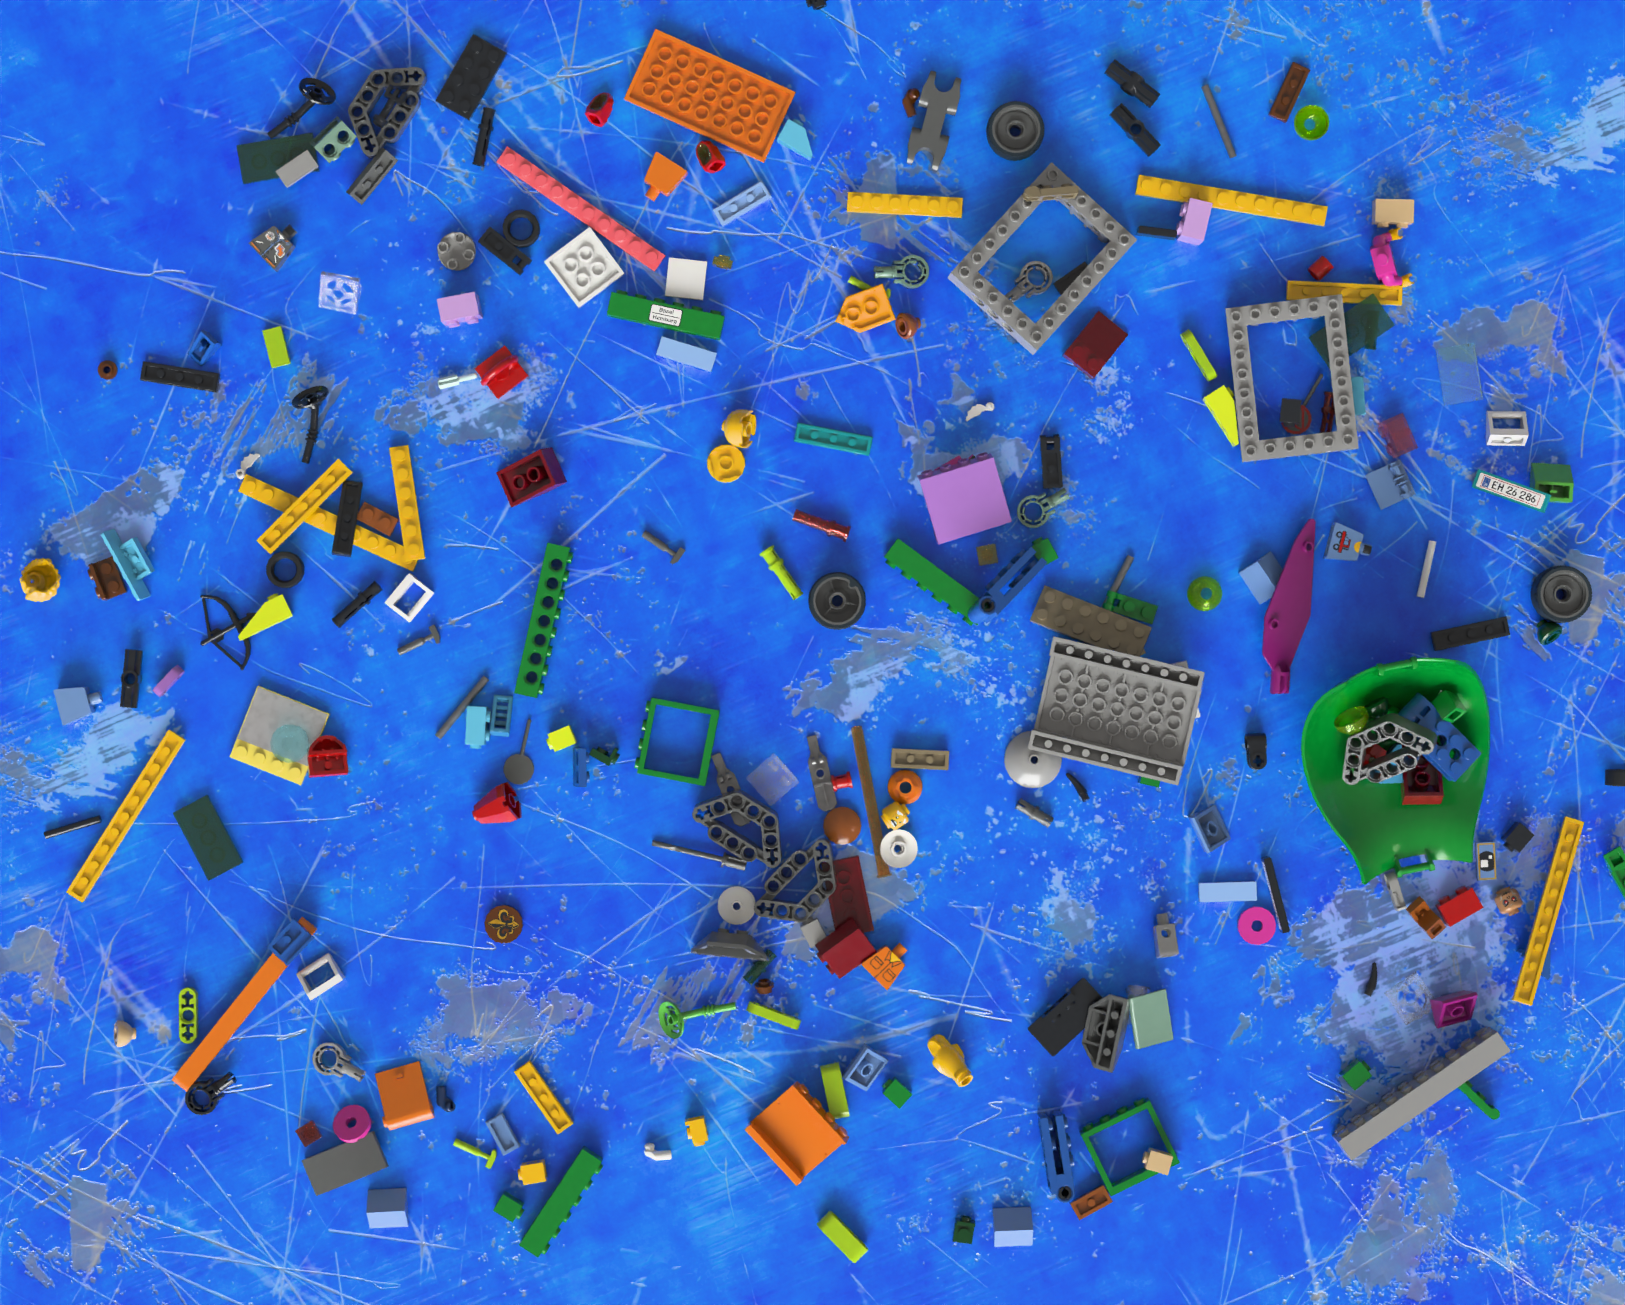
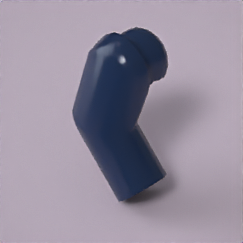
[436,1086,456,1112]

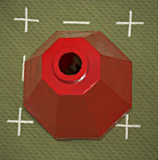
[472,782,522,824]

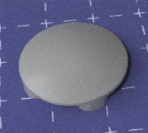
[437,232,476,271]

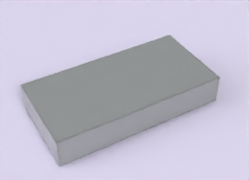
[276,150,319,188]

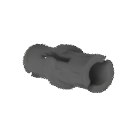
[1015,798,1054,828]

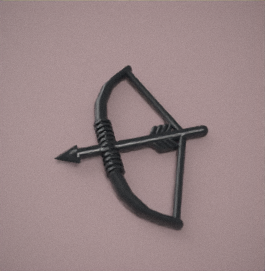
[200,595,256,670]

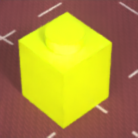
[546,725,577,752]

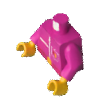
[1370,228,1414,287]

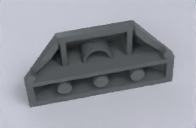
[691,929,770,961]
[1082,994,1130,1073]

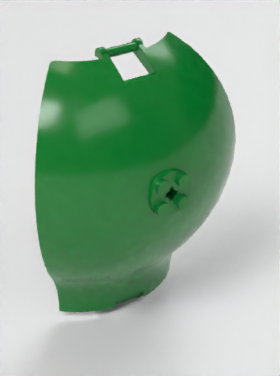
[1301,656,1490,885]

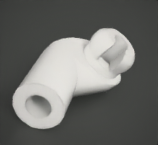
[644,1143,672,1161]

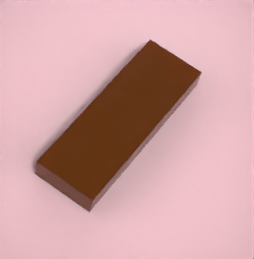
[1268,62,1310,123]

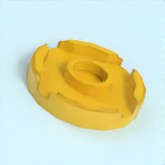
[707,444,745,483]

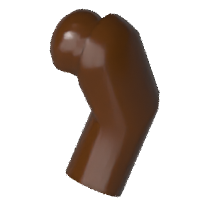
[902,88,920,118]

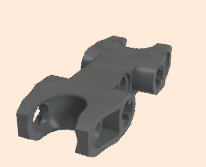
[907,71,961,172]

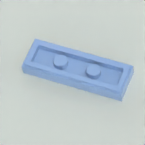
[713,180,772,227]
[656,336,717,372]
[1198,881,1257,902]

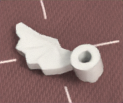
[966,402,995,421]
[236,453,260,479]

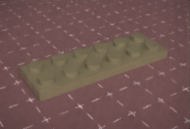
[1030,586,1152,657]

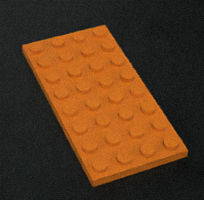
[624,29,796,163]

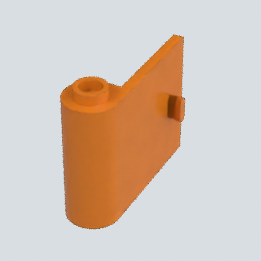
[375,1061,435,1130]

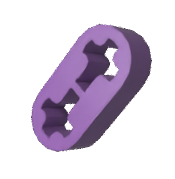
[152,665,185,697]

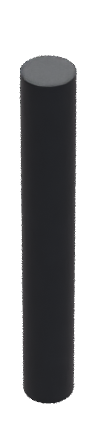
[44,815,102,839]

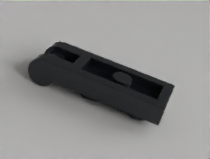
[478,227,532,276]
[1039,434,1063,489]

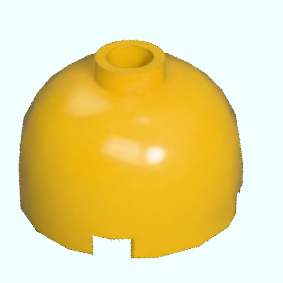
[722,409,756,448]

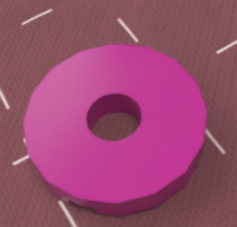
[1237,906,1276,945]
[333,1105,372,1143]

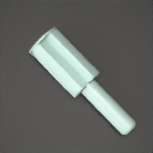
[438,373,477,390]

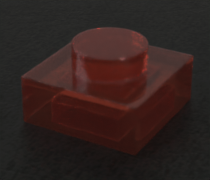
[295,1120,322,1147]

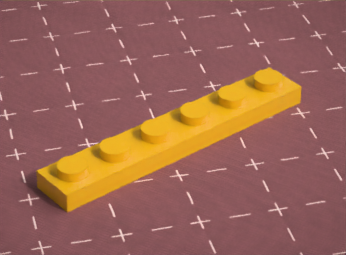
[847,192,963,218]
[1286,280,1403,306]
[389,445,425,562]
[256,459,353,554]

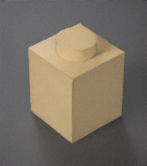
[1142,1147,1173,1175]

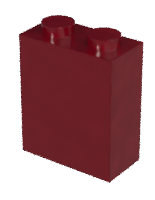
[815,918,877,979]

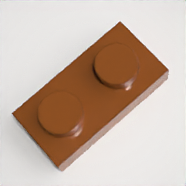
[357,502,399,537]
[1069,1184,1113,1220]

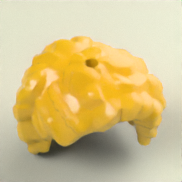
[20,558,61,602]

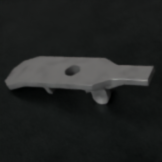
[807,735,837,812]
[711,753,751,827]

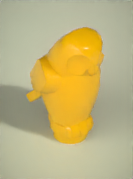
[927,1034,973,1087]

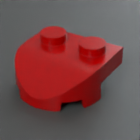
[307,735,348,778]

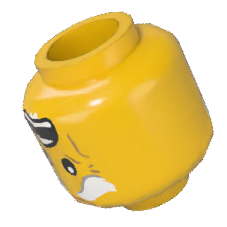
[880,801,910,830]

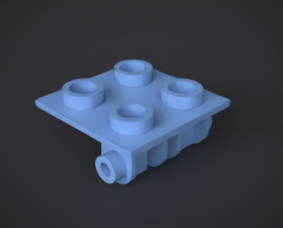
[1365,459,1416,510]

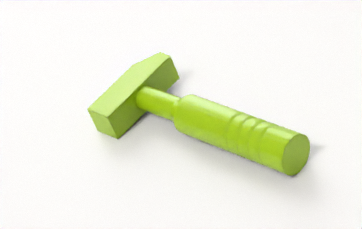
[848,275,891,299]
[453,1138,497,1169]

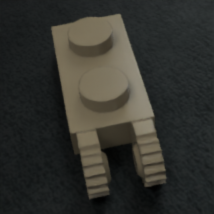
[1022,184,1079,202]

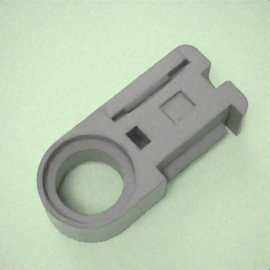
[1384,871,1407,911]

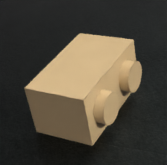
[1372,199,1414,228]

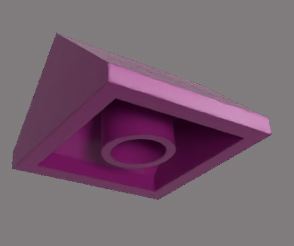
[1430,990,1478,1029]

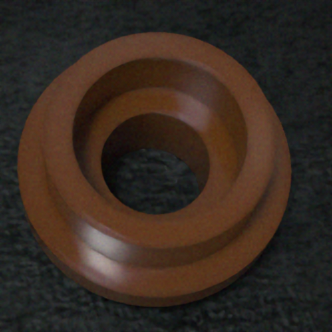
[98,360,118,380]
[755,978,774,994]

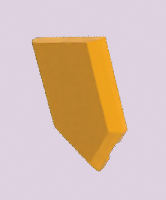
[835,283,896,333]

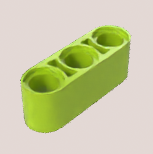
[820,1062,850,1119]
[816,1210,869,1263]

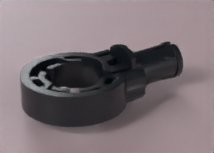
[185,1072,237,1115]

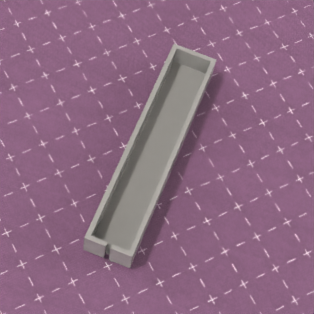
[1332,1027,1510,1161]

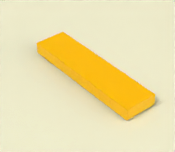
[514,1060,574,1134]

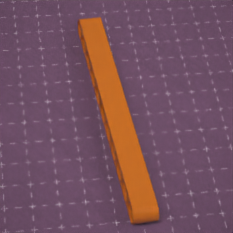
[172,917,318,1092]

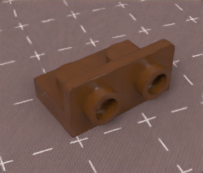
[88,556,128,601]

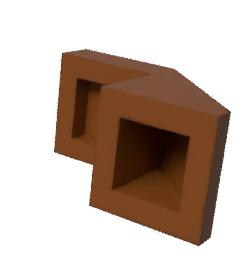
[1406,896,1446,940]

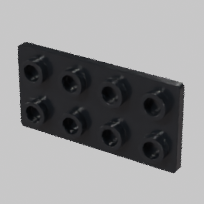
[1028,978,1102,1056]

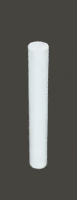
[1417,540,1436,598]

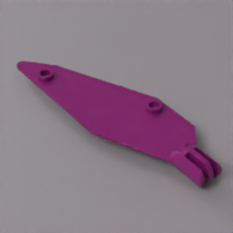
[1262,519,1316,694]

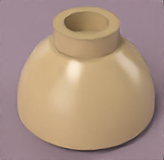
[114,1020,136,1047]

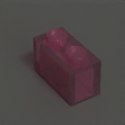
[1378,413,1418,458]

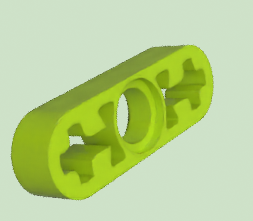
[1180,329,1217,382]
[179,987,198,1044]
[746,1001,801,1030]

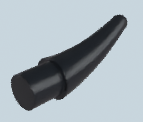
[1066,773,1090,802]
[1364,962,1377,997]

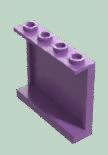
[917,452,1012,545]

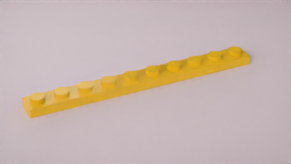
[1135,175,1328,226]
[238,474,419,572]
[66,729,186,902]
[1512,816,1584,1006]

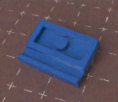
[573,748,590,787]
[267,918,315,966]

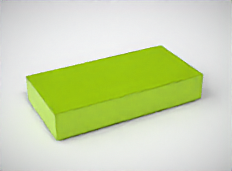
[262,326,291,368]

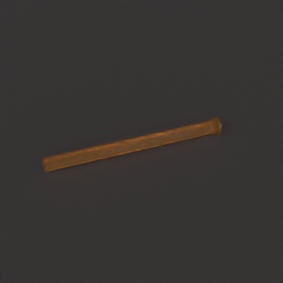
[851,726,892,878]

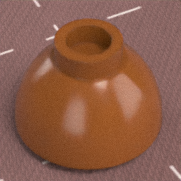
[895,313,921,339]

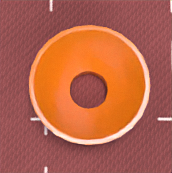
[888,769,922,804]

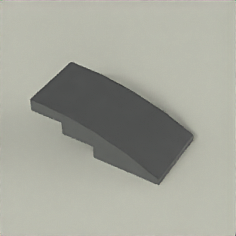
[302,1131,389,1196]

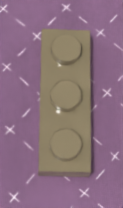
[891,748,949,770]

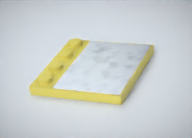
[230,686,330,785]

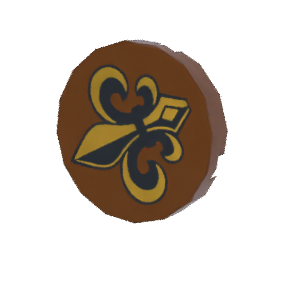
[484,905,523,943]

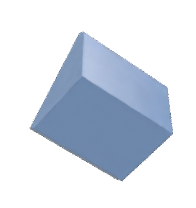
[1239,551,1283,604]
[1188,805,1231,853]
[842,1043,889,1092]
[366,1188,409,1229]
[993,1206,1033,1247]

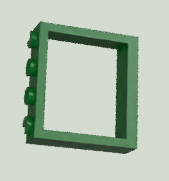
[634,697,720,786]
[1079,1098,1180,1196]

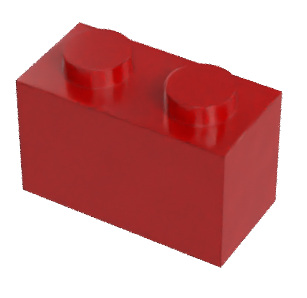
[1435,885,1484,927]

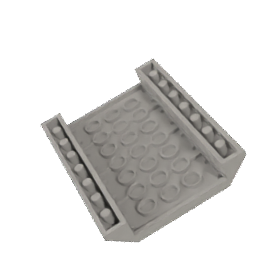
[1028,636,1205,785]

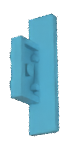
[101,529,155,601]

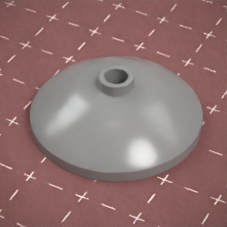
[1004,731,1062,788]

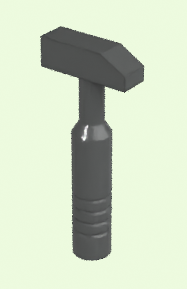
[641,530,685,565]
[397,625,441,656]

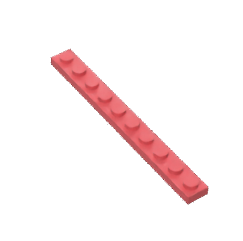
[497,146,666,272]

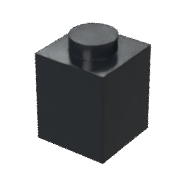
[1279,398,1302,427]
[1501,822,1534,853]

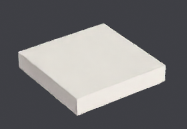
[665,258,707,300]

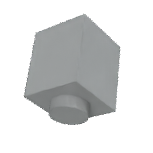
[800,917,827,948]

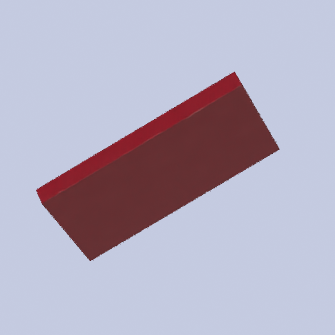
[821,855,874,933]

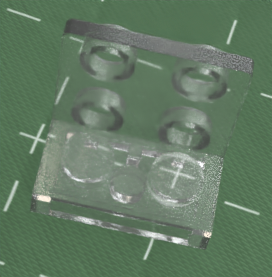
[746,753,800,806]

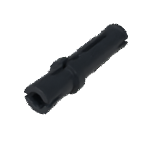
[472,107,496,167]
[332,581,383,628]

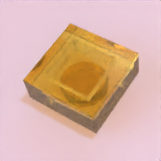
[712,254,733,271]
[976,544,998,566]

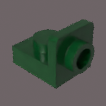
[589,746,620,766]
[953,1215,976,1244]

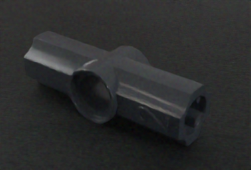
[1104,59,1160,108]
[1109,103,1161,157]
[120,649,143,708]

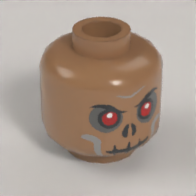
[1494,886,1523,916]

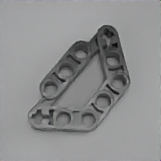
[348,67,427,159]
[1342,713,1438,785]
[692,789,782,868]
[754,838,837,922]

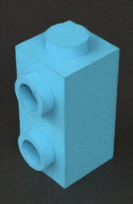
[465,706,491,749]

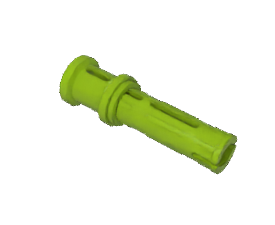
[759,545,803,600]

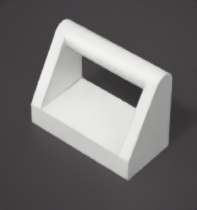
[1486,411,1529,446]
[384,573,434,622]
[296,953,345,1001]

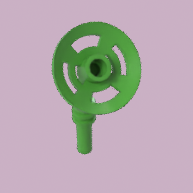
[658,1001,737,1039]

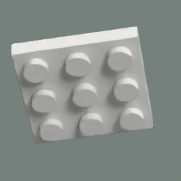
[544,227,625,308]

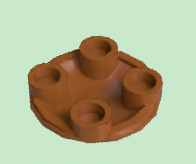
[823,806,861,845]

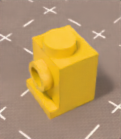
[685,1115,709,1146]

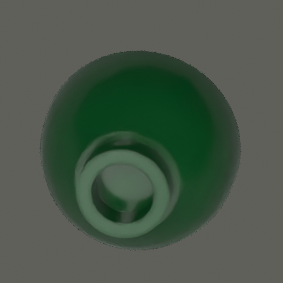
[1536,619,1563,645]
[1363,697,1389,719]

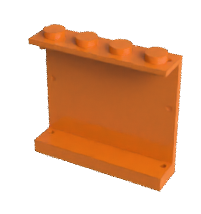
[745,1081,849,1186]

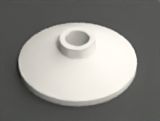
[880,830,918,868]
[718,886,756,925]

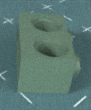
[310,116,357,163]

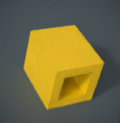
[518,1159,548,1185]

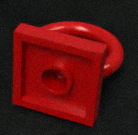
[474,346,529,400]

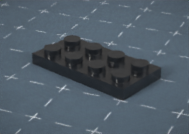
[436,34,507,121]

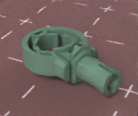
[874,255,929,289]
[1017,488,1070,528]

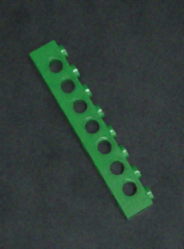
[514,543,574,698]

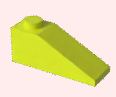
[1202,385,1239,447]
[238,593,293,641]

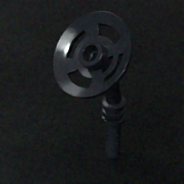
[267,78,336,139]
[292,386,329,464]

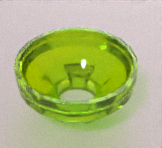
[1294,105,1329,141]
[1187,576,1222,611]
[1334,707,1369,735]

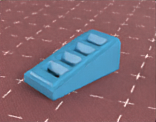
[490,695,513,737]

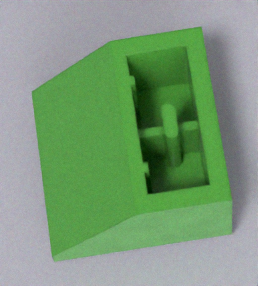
[1530,463,1574,503]

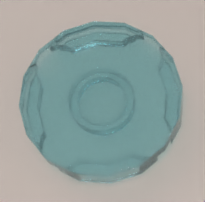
[270,724,309,763]

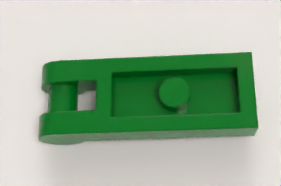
[1102,590,1158,624]
[1458,1081,1500,1120]

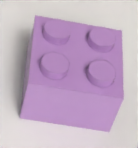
[1175,198,1213,246]
[437,292,483,328]

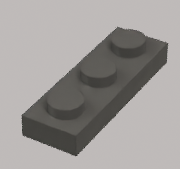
[346,147,398,205]

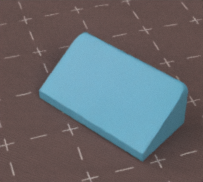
[1351,376,1366,416]

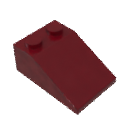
[1062,311,1128,379]
[496,447,567,508]
[1400,742,1444,805]

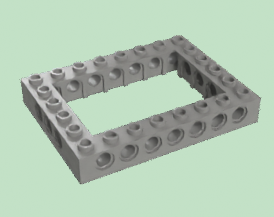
[947,162,1137,355]
[1225,294,1359,463]

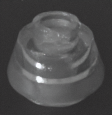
[1125,985,1152,997]

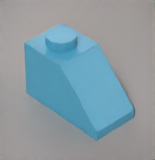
[777,119,813,161]

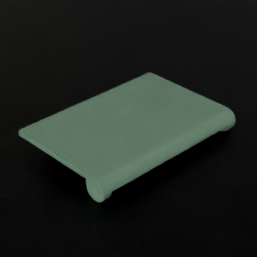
[1127,989,1174,1049]

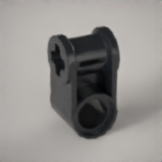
[1245,733,1267,770]

